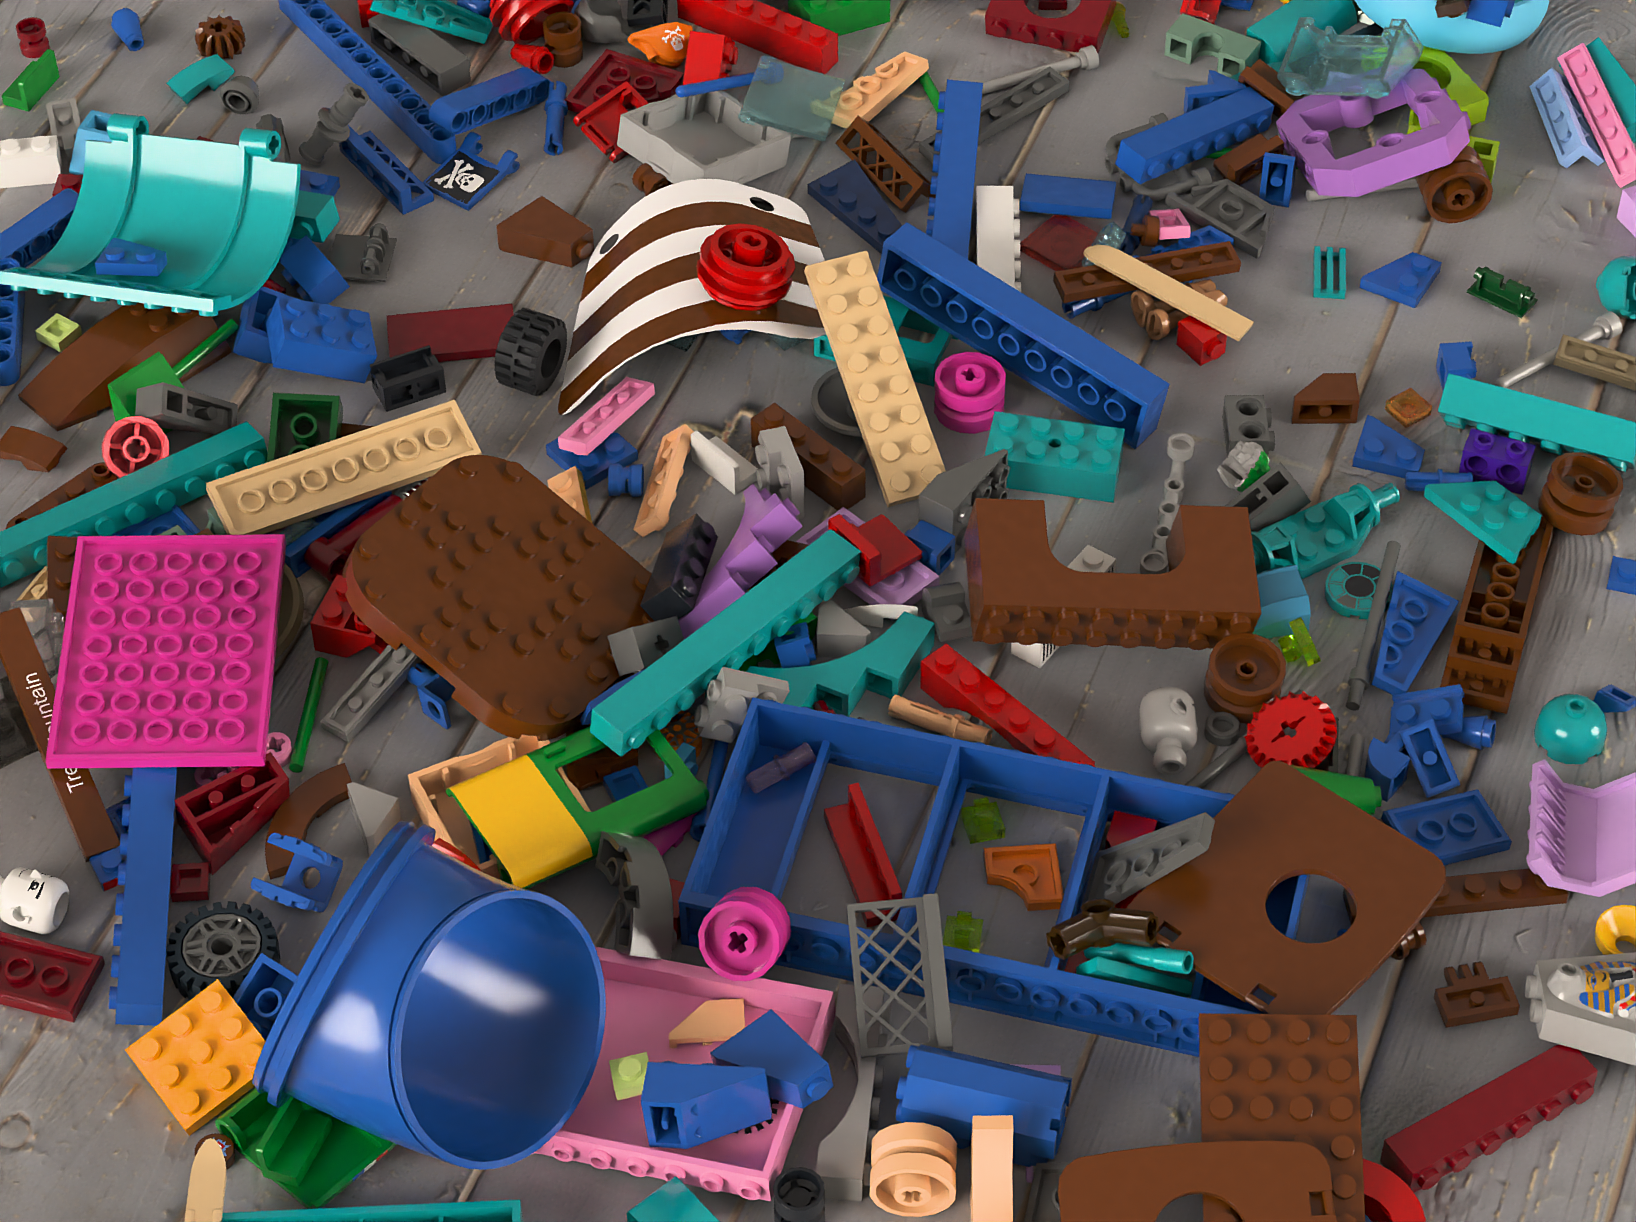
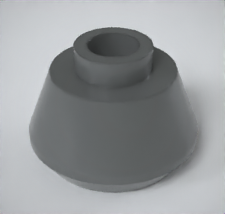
[220,76,259,114]

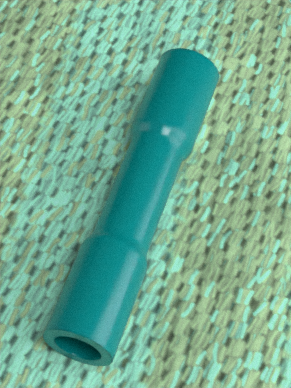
[1084,943,1194,974]

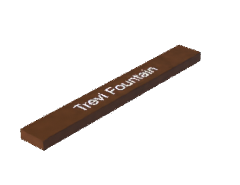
[0,607,120,862]

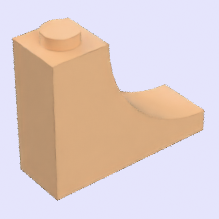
[969,1115,1013,1222]

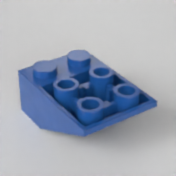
[641,1061,772,1149]

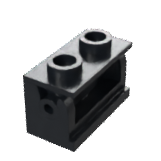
[370,345,446,412]

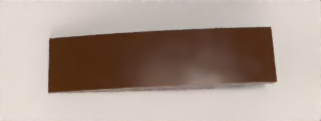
[1440,516,1553,714]

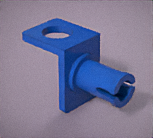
[407,663,456,729]

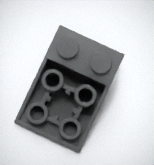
[919,449,1010,553]

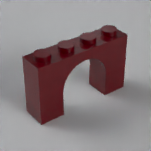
[985,0,1116,54]

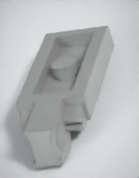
[45,98,81,164]

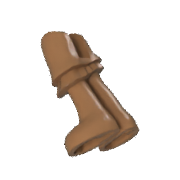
[1131,279,1228,340]

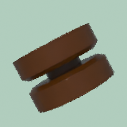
[1415,145,1493,223]
[1538,452,1623,536]
[1204,633,1286,724]

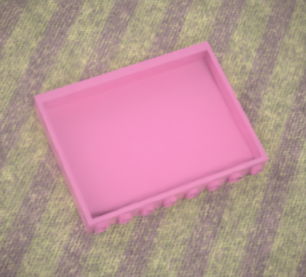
[532,947,836,1202]

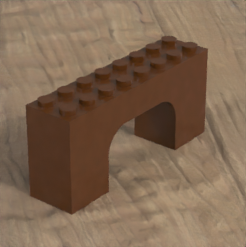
[964,498,1262,650]

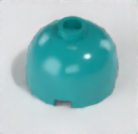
[1596,256,1636,319]
[1534,694,1607,764]

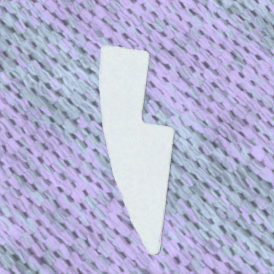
[844,604,918,628]

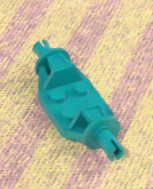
[1251,483,1400,579]

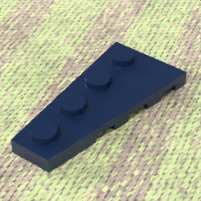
[807,159,902,254]

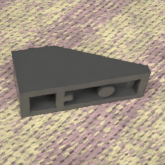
[135,382,238,435]
[1225,462,1311,532]

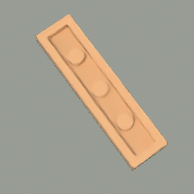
[633,424,694,537]

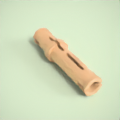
[888,695,993,745]

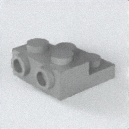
[755,426,805,519]
[694,667,790,743]

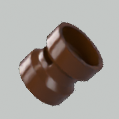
[632,163,673,196]

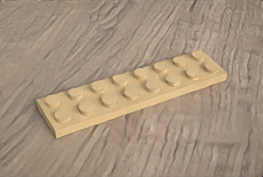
[804,251,946,507]
[206,400,482,535]

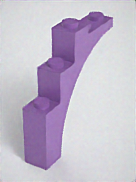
[678,484,802,639]

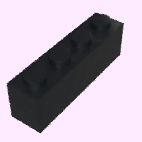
[640,513,718,621]

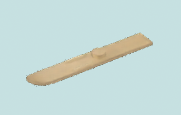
[1083,245,1254,342]
[184,1138,227,1222]

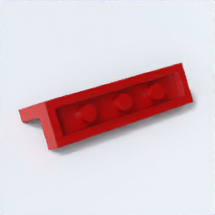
[824,783,902,928]

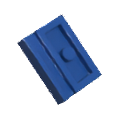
[1389,684,1465,735]

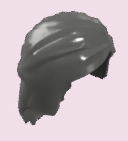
[574,0,651,44]

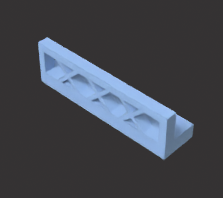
[1529,68,1605,168]

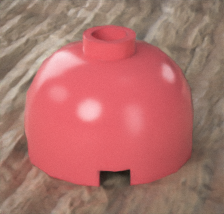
[101,416,169,478]

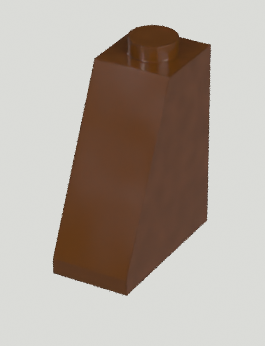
[497,196,594,268]

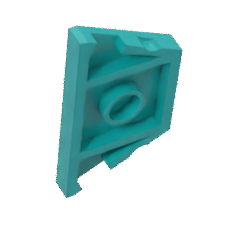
[1424,481,1542,564]

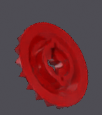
[1244,691,1337,769]

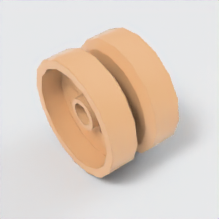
[870,1122,957,1217]

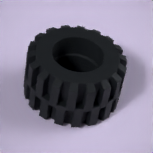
[495,308,567,396]

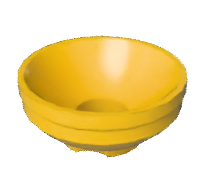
[1595,905,1636,955]

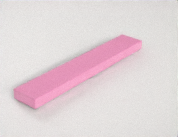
[1557,43,1636,188]

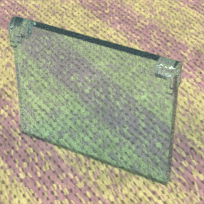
[738,55,845,142]

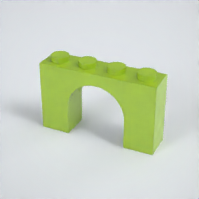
[1361,38,1489,126]

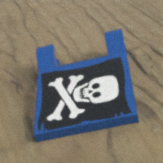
[422,132,520,211]

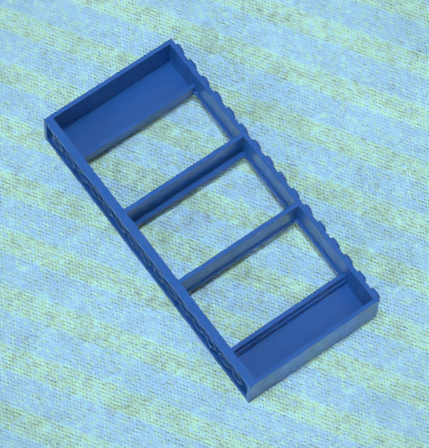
[678,697,1310,1057]

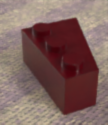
[175,752,290,875]

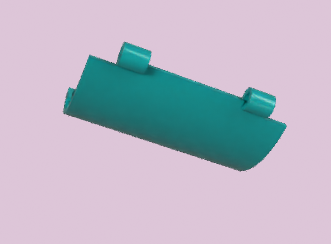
[0,113,301,316]

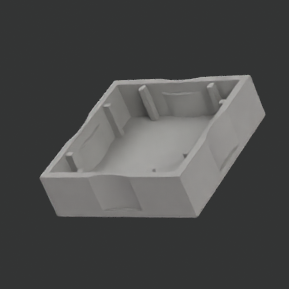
[617,90,791,184]

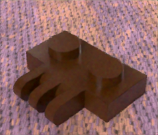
[1434,961,1520,1028]

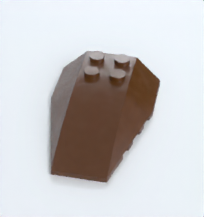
[18,302,232,432]

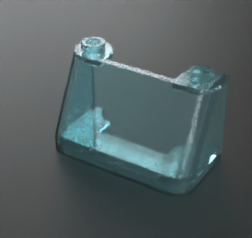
[1277,17,1424,99]

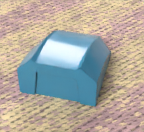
[1252,564,1311,638]

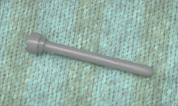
[982,45,1099,95]
[1495,311,1622,388]

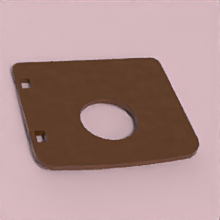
[1126,761,1446,1015]
[1058,1141,1337,1222]

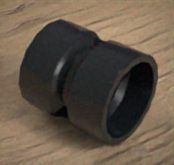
[773,1167,825,1222]

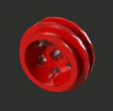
[489,0,574,44]
[697,223,796,311]

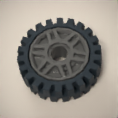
[166,901,281,1000]

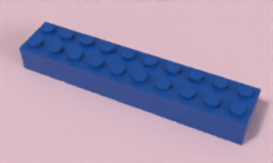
[877,222,1170,449]

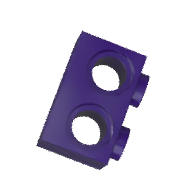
[1459,428,1536,495]

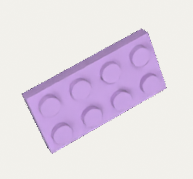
[796,507,940,621]

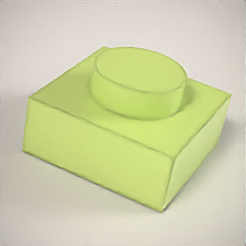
[35,313,82,352]
[609,1052,649,1100]

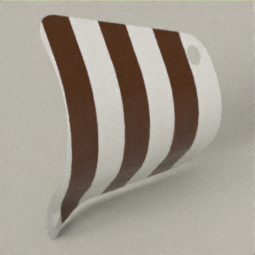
[558,179,826,415]

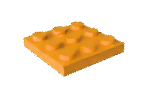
[125,979,266,1136]

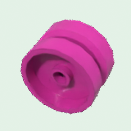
[934,352,1006,434]
[698,887,791,981]

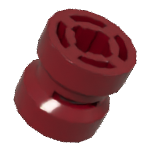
[16,17,50,58]

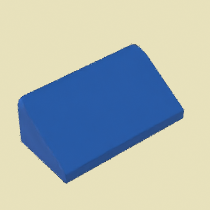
[1399,719,1461,798]

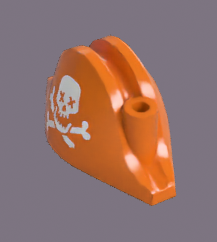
[627,22,693,69]

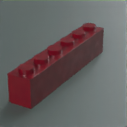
[1380,1044,1598,1192]

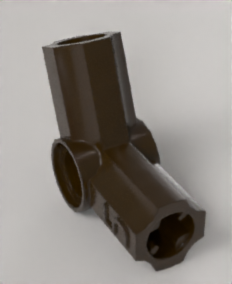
[1046,899,1159,960]

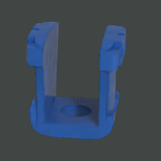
[250,833,343,913]

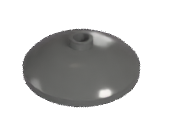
[811,367,862,437]

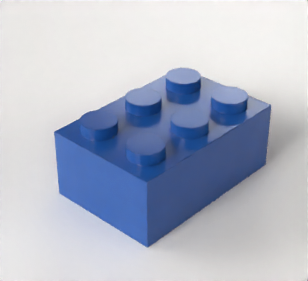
[266,296,377,383]

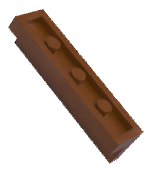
[836,116,936,213]

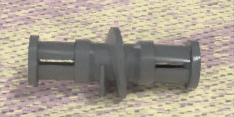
[299,83,369,165]

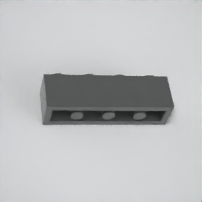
[368,13,471,96]

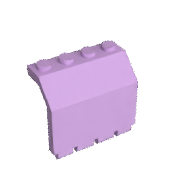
[1526,759,1636,897]

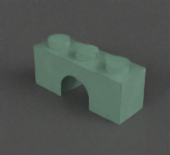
[1164,13,1261,77]

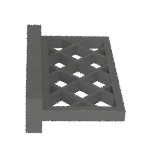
[847,893,953,1058]

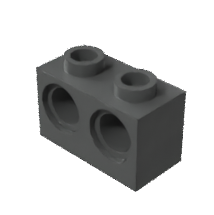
[1222,395,1275,458]

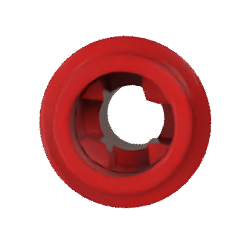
[510,43,554,75]

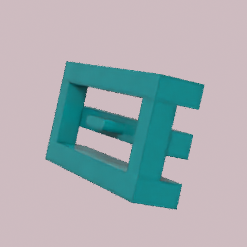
[1313,246,1346,299]

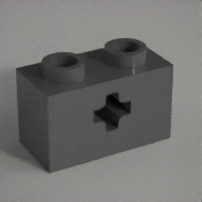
[607,616,684,676]

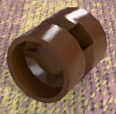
[543,12,583,68]

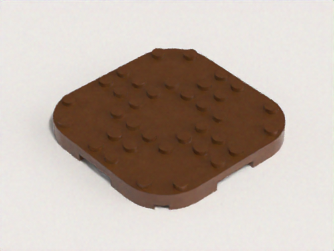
[343,455,655,741]

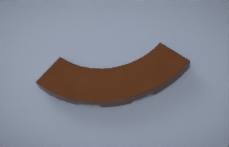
[265,763,352,880]

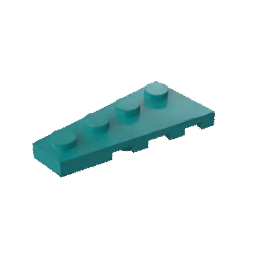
[370,0,493,44]

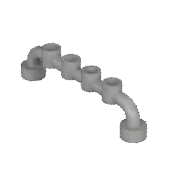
[1139,433,1195,574]

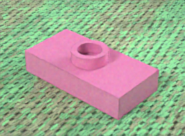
[1149,209,1190,240]

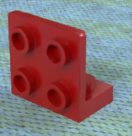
[828,514,922,587]

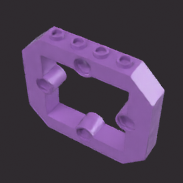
[1276,68,1471,197]

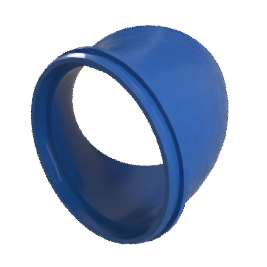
[252,821,606,1170]

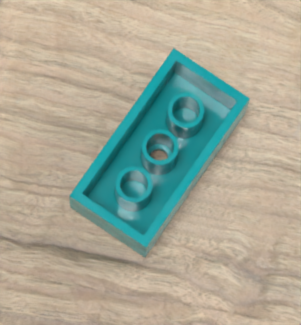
[984,411,1125,503]

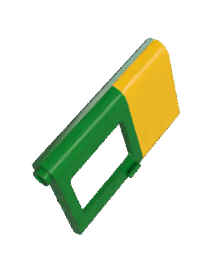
[446,726,710,890]

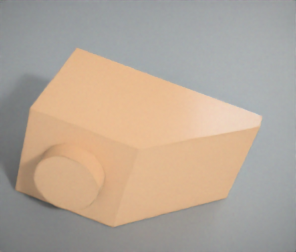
[669,998,745,1048]

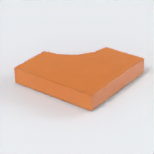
[983,843,1064,911]

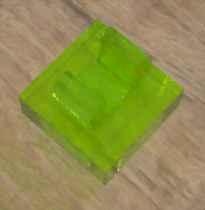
[1278,617,1321,667]
[961,797,1006,844]
[943,911,984,953]

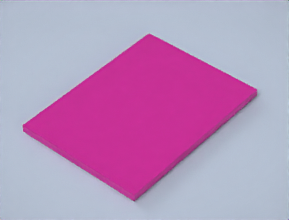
[46,534,286,769]

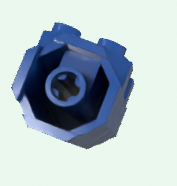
[896,1044,1072,1167]

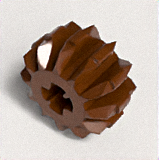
[195,14,246,59]

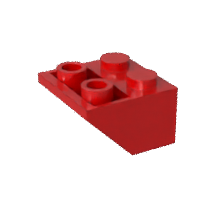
[310,574,378,658]

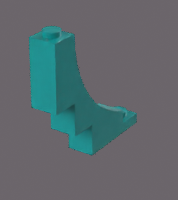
[705,611,935,717]

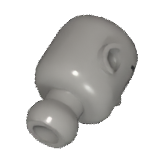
[1139,687,1199,775]

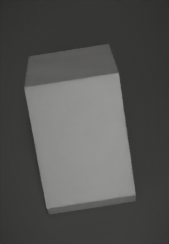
[817,599,871,658]
[347,782,402,857]

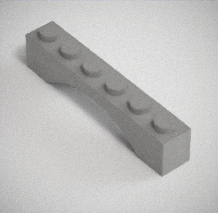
[816,984,891,1201]

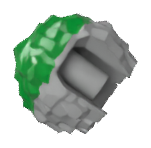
[1217,440,1270,492]

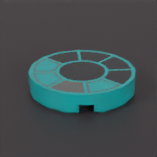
[1325,562,1393,619]

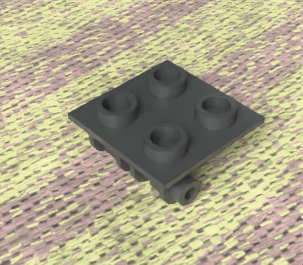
[328,223,397,282]

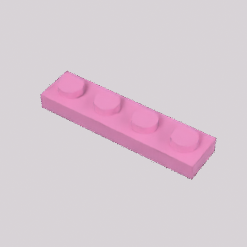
[558,377,655,456]

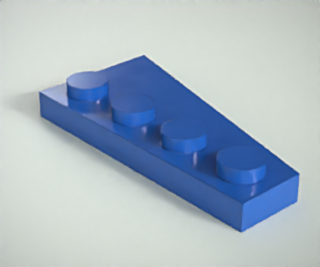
[1371,571,1459,695]

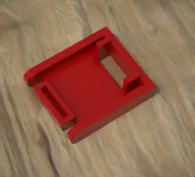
[573,81,649,163]

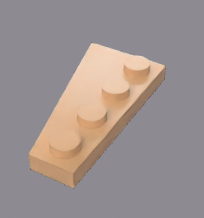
[809,51,929,129]

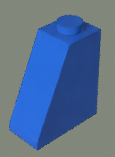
[710,1009,834,1109]

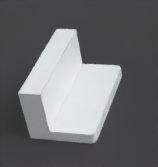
[691,431,758,495]

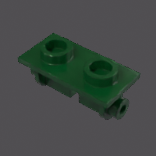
[1467,267,1538,319]

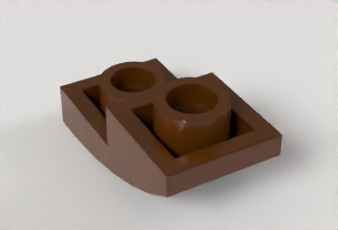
[0,426,68,473]

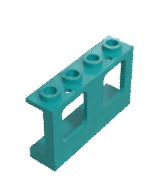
[814,295,958,387]

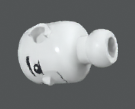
[0,867,70,935]

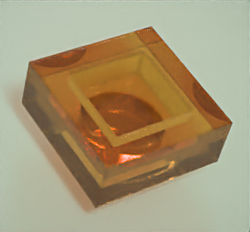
[1385,388,1432,428]

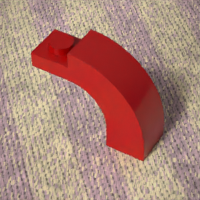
[1363,1158,1426,1222]

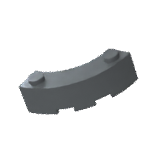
[596,831,677,961]

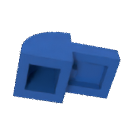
[1364,723,1412,802]

